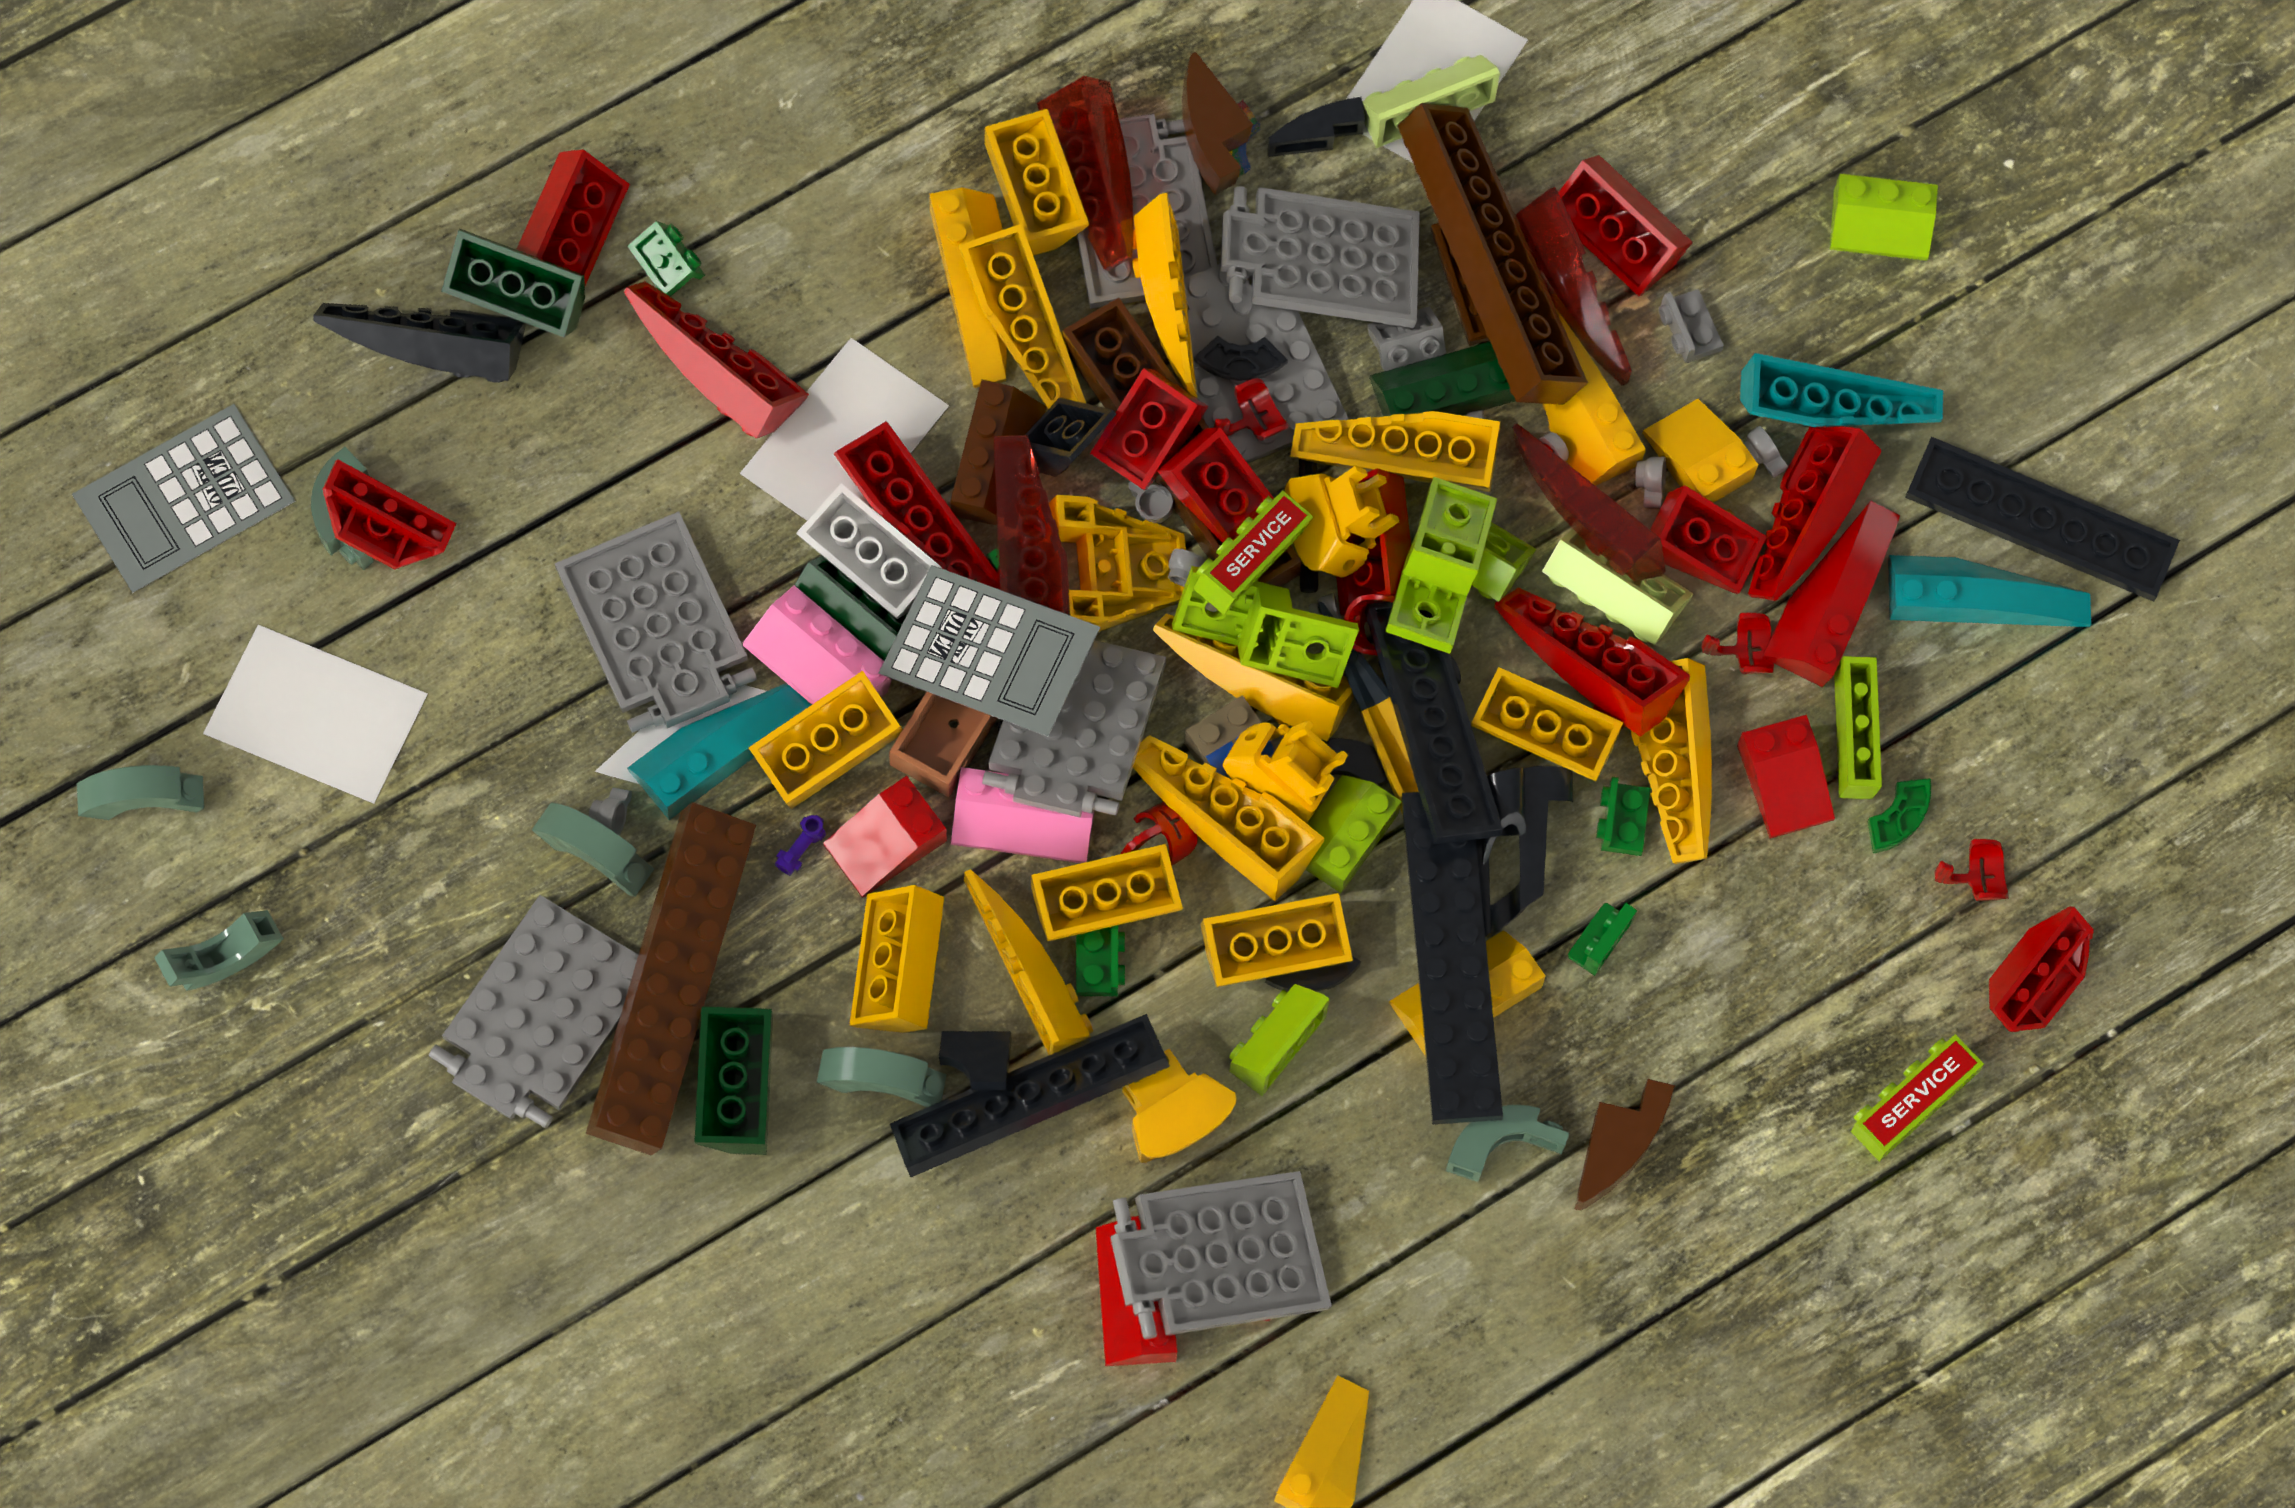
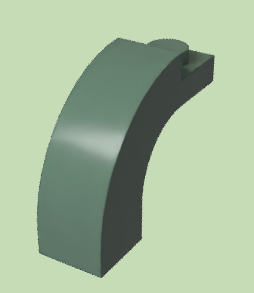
[311,447,374,570]
[77,765,204,820]
[532,803,654,897]
[154,910,283,991]
[817,1047,946,1107]
[1445,1105,1569,1182]

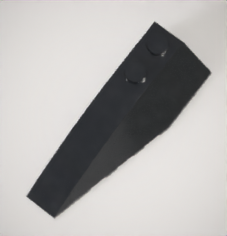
[313,303,526,383]

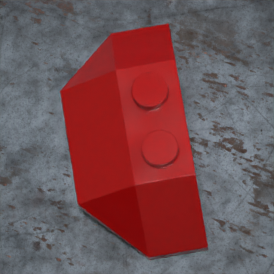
[322,459,457,570]
[1989,906,2094,1032]

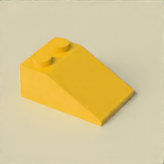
[1642,399,1758,503]

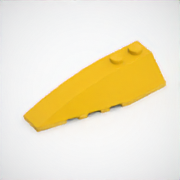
[929,187,1007,388]
[1129,193,1198,398]
[959,224,1086,409]
[1542,311,1646,492]
[1290,411,1500,492]
[1153,613,1354,741]
[1631,658,1712,864]
[1133,735,1324,901]
[964,869,1093,1055]

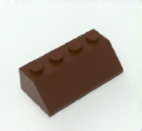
[951,379,1046,530]

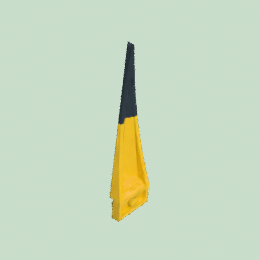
[1318,601,1419,815]

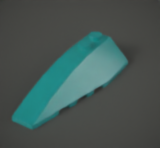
[1740,353,1943,427]
[1888,555,2091,627]
[627,683,812,820]

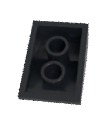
[1016,398,1117,477]

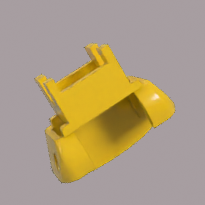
[1284,466,1399,578]
[1223,720,1348,823]
[1122,1048,1236,1163]

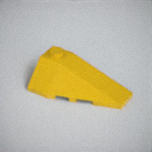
[1274,1375,1369,1508]

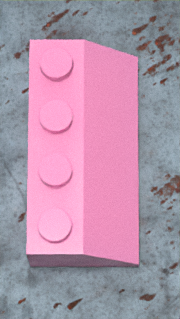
[743,585,892,704]
[951,767,1095,863]

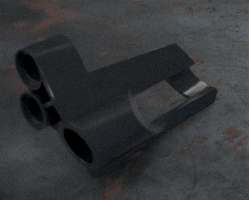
[1475,766,1573,938]

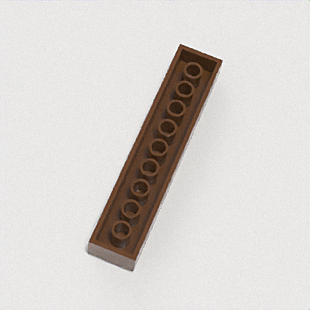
[1398,103,1588,405]
[1062,297,1302,587]
[586,802,756,1156]

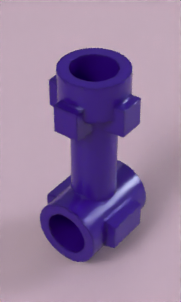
[774,815,826,876]

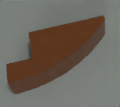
[1182,52,1253,195]
[1574,1079,1675,1211]

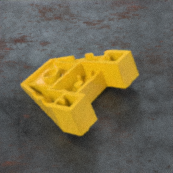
[1042,495,1186,632]

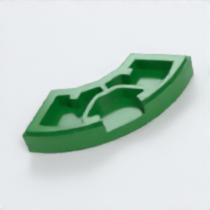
[1867,778,1931,853]

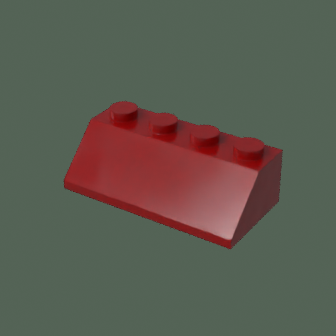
[516,149,630,286]
[1546,155,1693,296]
[1336,468,1411,616]
[1095,1216,1177,1367]

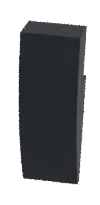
[1267,97,1365,157]

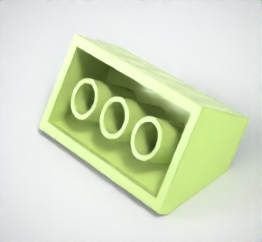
[1362,55,1500,148]
[1542,521,1693,645]

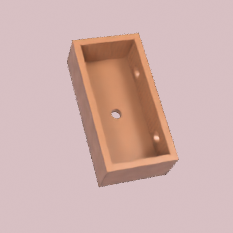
[889,692,998,798]

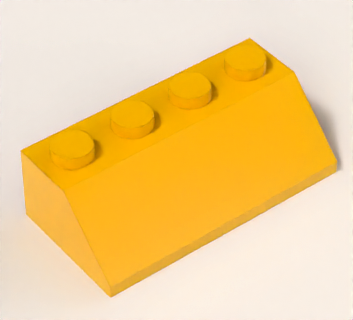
[985,109,1089,256]
[1471,667,1623,781]
[749,671,903,809]
[1031,844,1183,941]
[849,885,944,1033]
[1201,893,1353,987]
[1389,930,1546,1057]

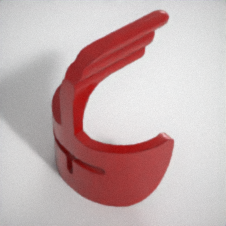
[1213,378,1289,441]
[1344,594,1396,655]
[1701,613,1774,674]
[1120,801,1198,866]
[1934,839,2009,901]

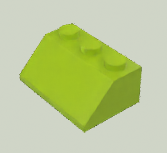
[1830,174,1938,261]
[1450,512,1537,602]
[1305,775,1402,893]
[1229,984,1330,1096]

